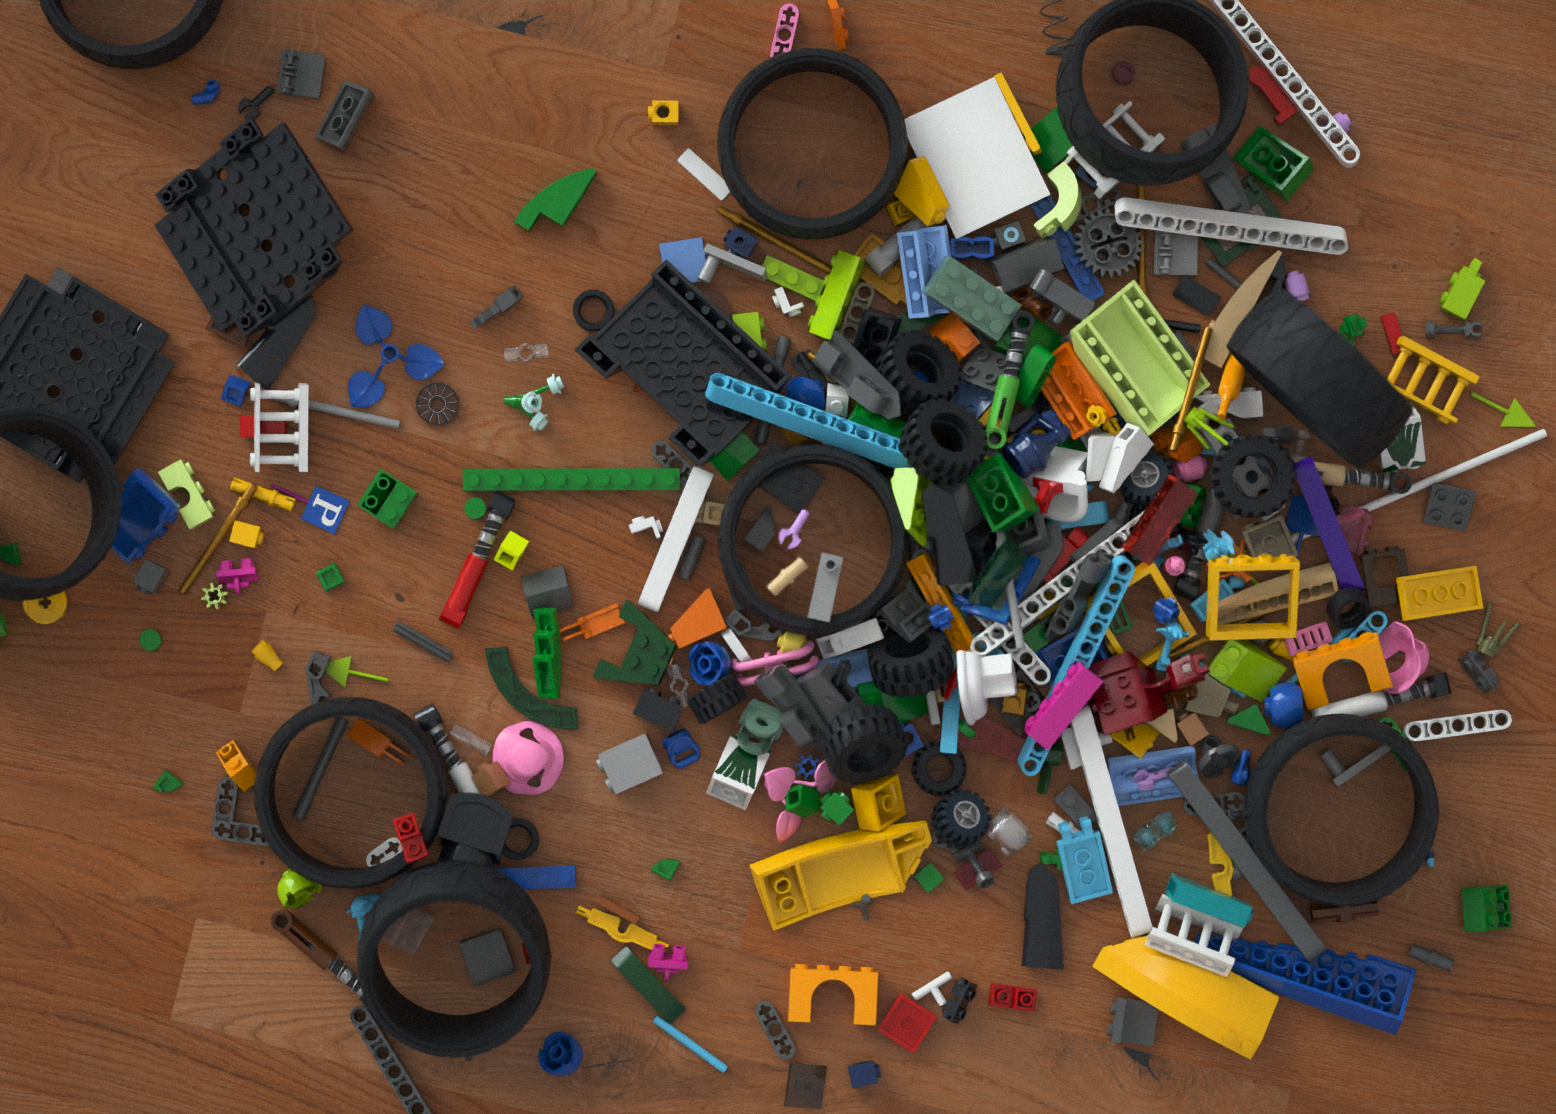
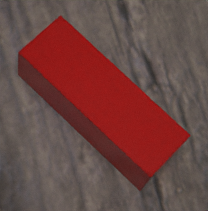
[1380,312,1402,356]

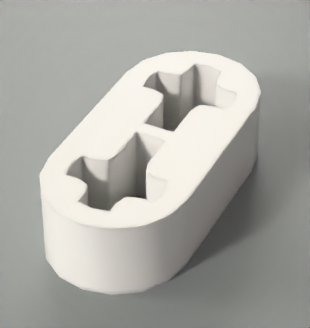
[720,627,752,663]
[366,837,403,867]

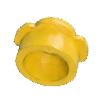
[1086,405,1107,427]

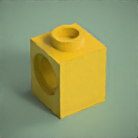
[648,100,679,125]
[229,521,265,549]

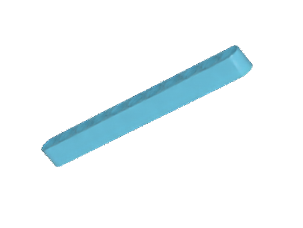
[705,373,913,468]
[1017,555,1135,776]

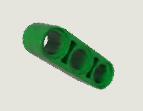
[1016,344,1057,408]

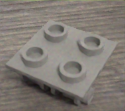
[1154,231,1198,276]

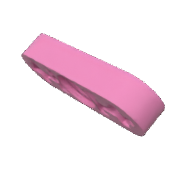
[770,4,799,58]

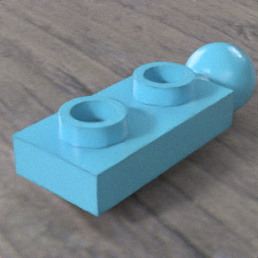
[1189,575,1246,622]

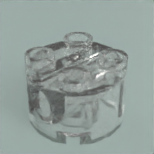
[987,806,1034,857]

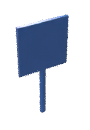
[1286,494,1320,560]

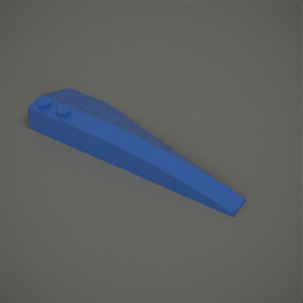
[1194,933,1417,1035]

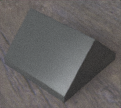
[521,566,574,619]

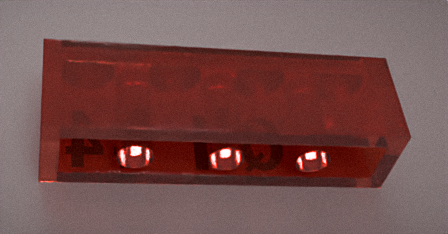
[1122,474,1197,566]

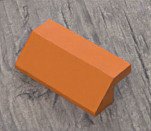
[1041,340,1117,440]

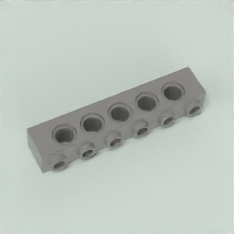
[1197,399,1286,522]

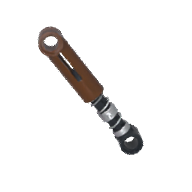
[271,910,370,1010]

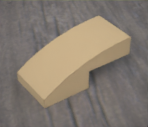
[695,501,725,526]

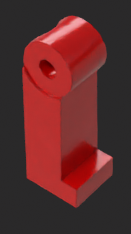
[1248,66,1297,126]
[1043,526,1089,583]

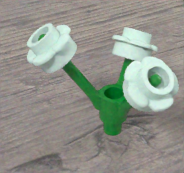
[504,374,564,431]

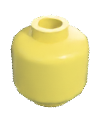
[777,631,810,659]

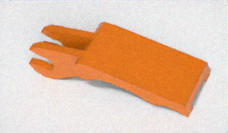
[559,603,625,641]
[346,718,410,765]

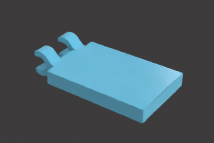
[1056,816,1113,904]

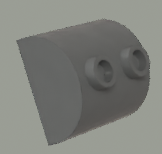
[1005,498,1049,555]

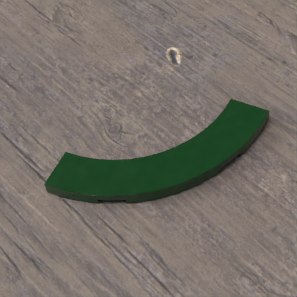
[485,647,578,729]

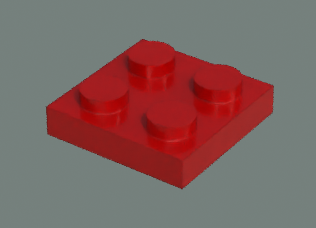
[877,993,937,1053]

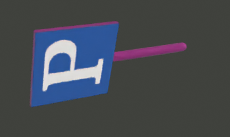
[271,484,350,534]

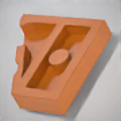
[827,0,849,50]

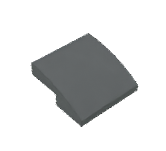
[878,586,932,642]
[459,928,515,986]

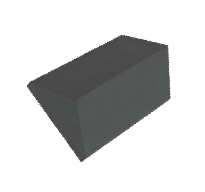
[315,80,375,153]
[987,236,1064,294]

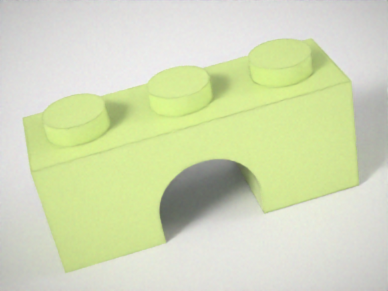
[158,459,215,530]

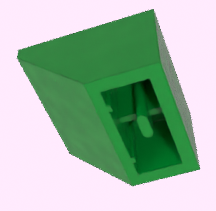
[357,469,419,530]
[1461,884,1512,932]

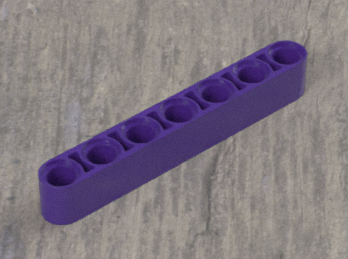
[1294,456,1365,591]

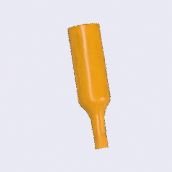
[1217,353,1246,420]

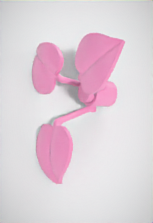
[764,760,837,843]

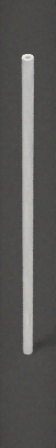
[1291,429,1547,543]

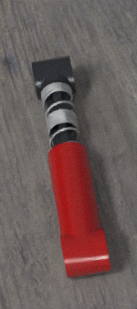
[439,491,516,629]

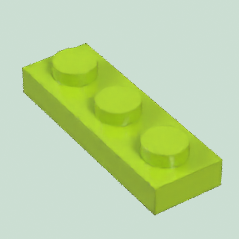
[762,255,824,302]

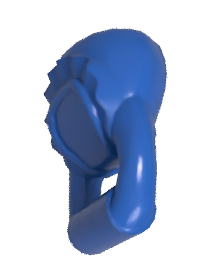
[662,728,700,769]
[1230,749,1252,786]

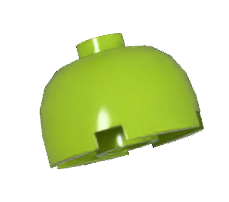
[277,869,322,910]

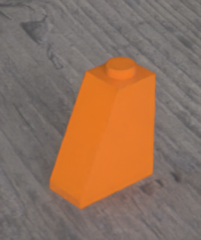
[669,588,727,649]

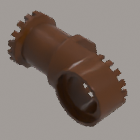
[1012,286,1053,322]

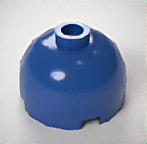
[688,642,732,686]
[539,1031,583,1077]

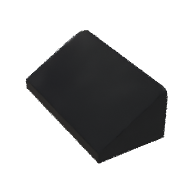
[1172,275,1221,317]

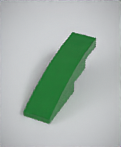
[532,607,561,699]

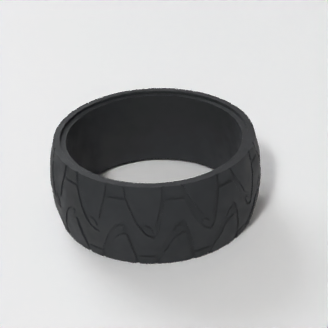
[38,0,223,69]
[1056,0,1249,186]
[717,48,908,240]
[1226,288,1413,469]
[0,406,122,601]
[718,444,909,635]
[254,697,447,889]
[1245,713,1439,906]
[357,860,551,1058]

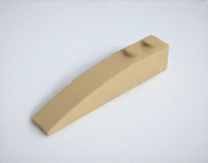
[1196,250,1282,369]
[1217,563,1339,625]

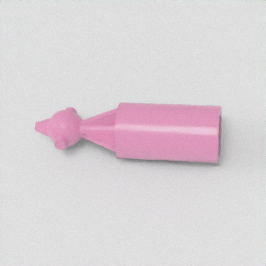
[1162,556,1185,577]

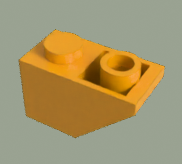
[216,740,257,792]

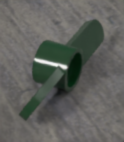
[1037,740,1063,794]

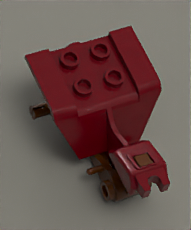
[1088,652,1210,741]

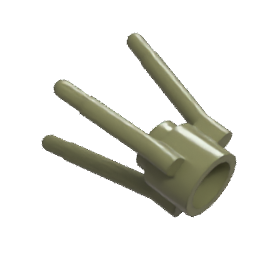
[1476,602,1520,658]

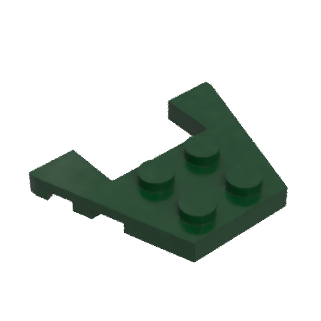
[593,599,677,685]

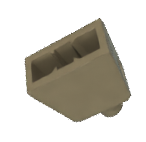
[1183,674,1239,718]

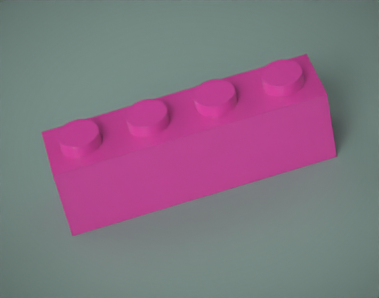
[1024,661,1103,750]

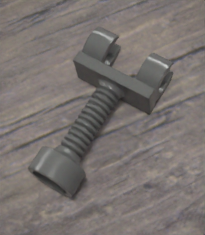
[1426,321,1483,339]
[949,840,995,889]

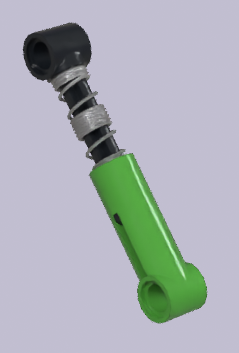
[986,311,1034,451]

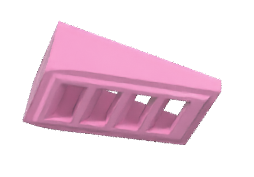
[1284,621,1333,656]

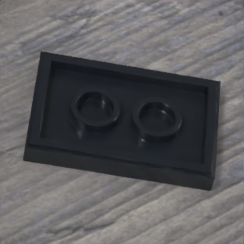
[756,441,825,514]

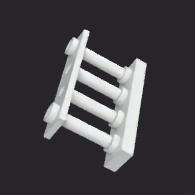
[1064,101,1165,199]
[250,383,309,472]
[1145,894,1243,977]

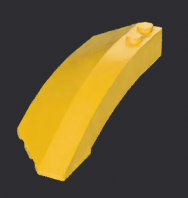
[1092,935,1279,1060]

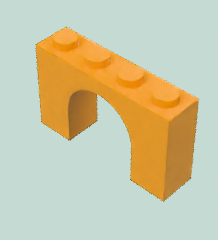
[1292,632,1393,710]
[788,964,878,1025]

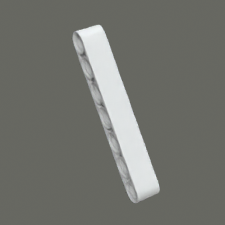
[637,466,714,613]
[947,582,1051,687]

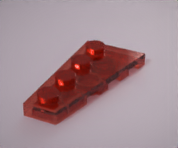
[934,703,1026,762]

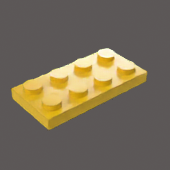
[1396,565,1483,621]

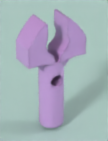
[779,510,809,549]
[1134,767,1172,791]

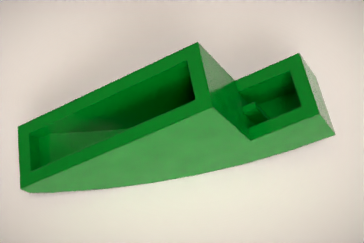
[514,168,597,233]

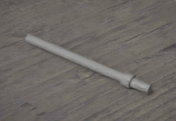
[271,399,401,429]
[995,532,1025,650]

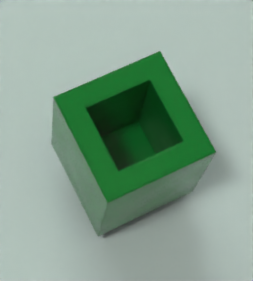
[786,784,820,818]

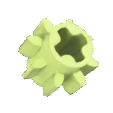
[201,583,229,609]

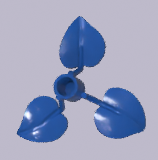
[348,304,444,408]

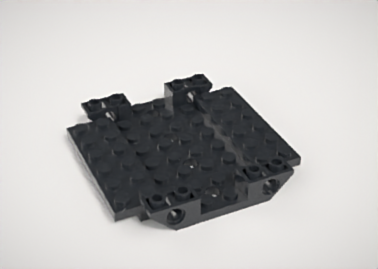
[155,117,354,337]
[0,268,176,483]

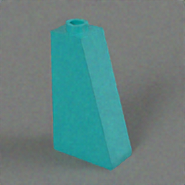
[1164,872,1253,928]

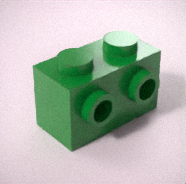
[820,791,854,825]

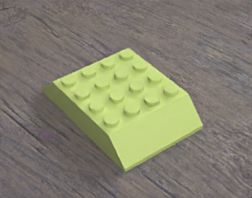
[1070,280,1211,436]

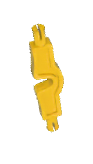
[1207,832,1233,896]
[575,905,669,953]

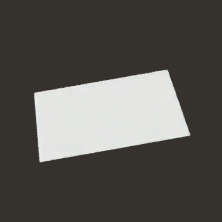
[904,77,1050,239]

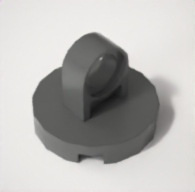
[1198,734,1241,778]

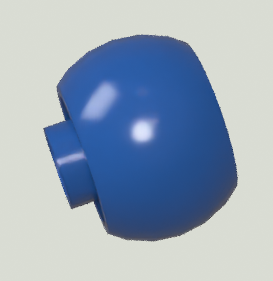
[1264,682,1303,730]

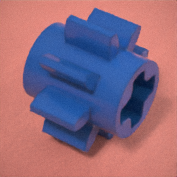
[1153,596,1180,625]
[927,603,954,631]
[795,753,820,780]

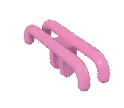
[731,641,819,686]

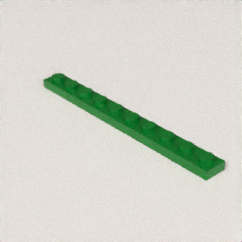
[463,468,680,491]

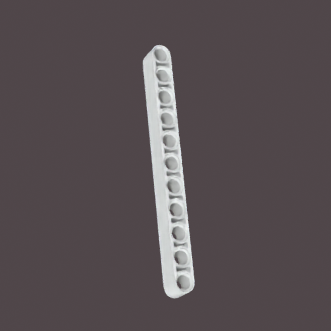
[1209,0,1360,168]
[1114,197,1348,255]
[970,507,1163,657]
[1070,705,1152,938]

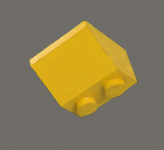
[851,774,906,831]

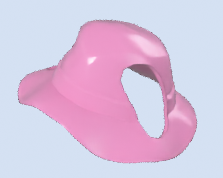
[1378,621,1429,694]
[493,721,564,795]

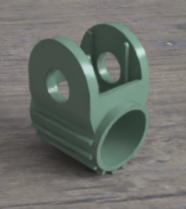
[737,698,783,755]

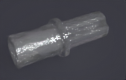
[449,725,492,756]

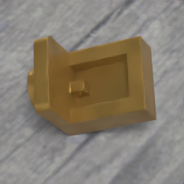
[1002,680,1031,715]

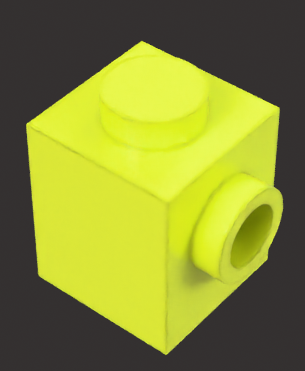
[494,531,529,571]

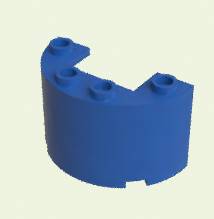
[111,468,180,564]

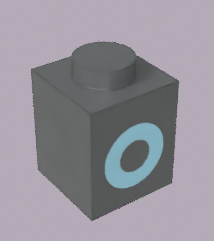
[991,220,1026,252]

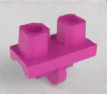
[216,558,259,595]
[648,943,688,980]

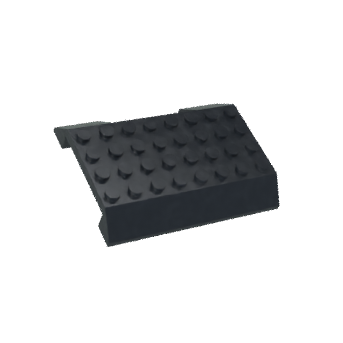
[574,259,792,468]

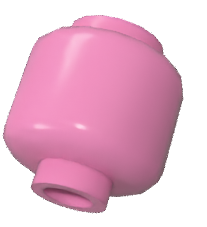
[1173,455,1207,483]

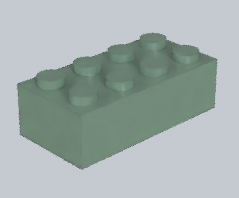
[921,256,1021,342]

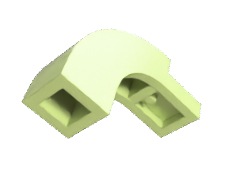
[1034,162,1082,239]

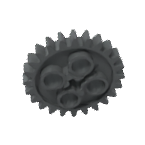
[1073,208,1144,279]

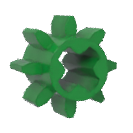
[1339,313,1368,339]

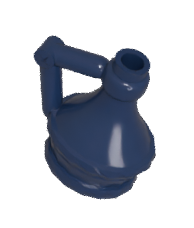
[1002,413,1071,479]

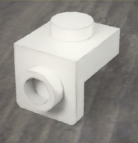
[772,287,804,317]
[629,516,663,539]

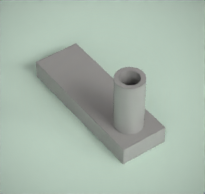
[697,243,768,284]
[808,553,843,622]
[1320,744,1391,787]

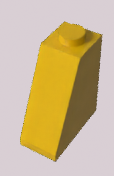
[894,156,950,226]

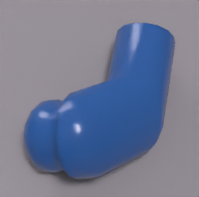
[192,79,220,105]

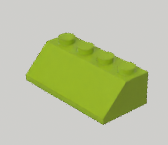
[808,250,866,340]

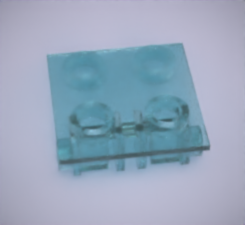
[1132,811,1178,851]

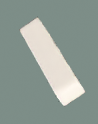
[1403,710,1512,741]

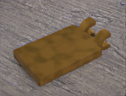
[854,232,907,306]

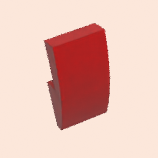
[240,415,287,438]
[393,813,429,864]
[988,983,1037,1011]

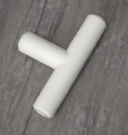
[912,971,952,1006]

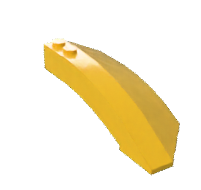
[750,821,932,931]

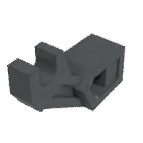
[470,285,524,329]
[1262,426,1293,443]
[724,609,782,642]
[305,650,332,705]

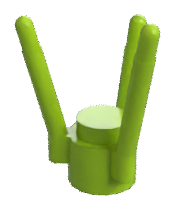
[1184,407,1234,450]

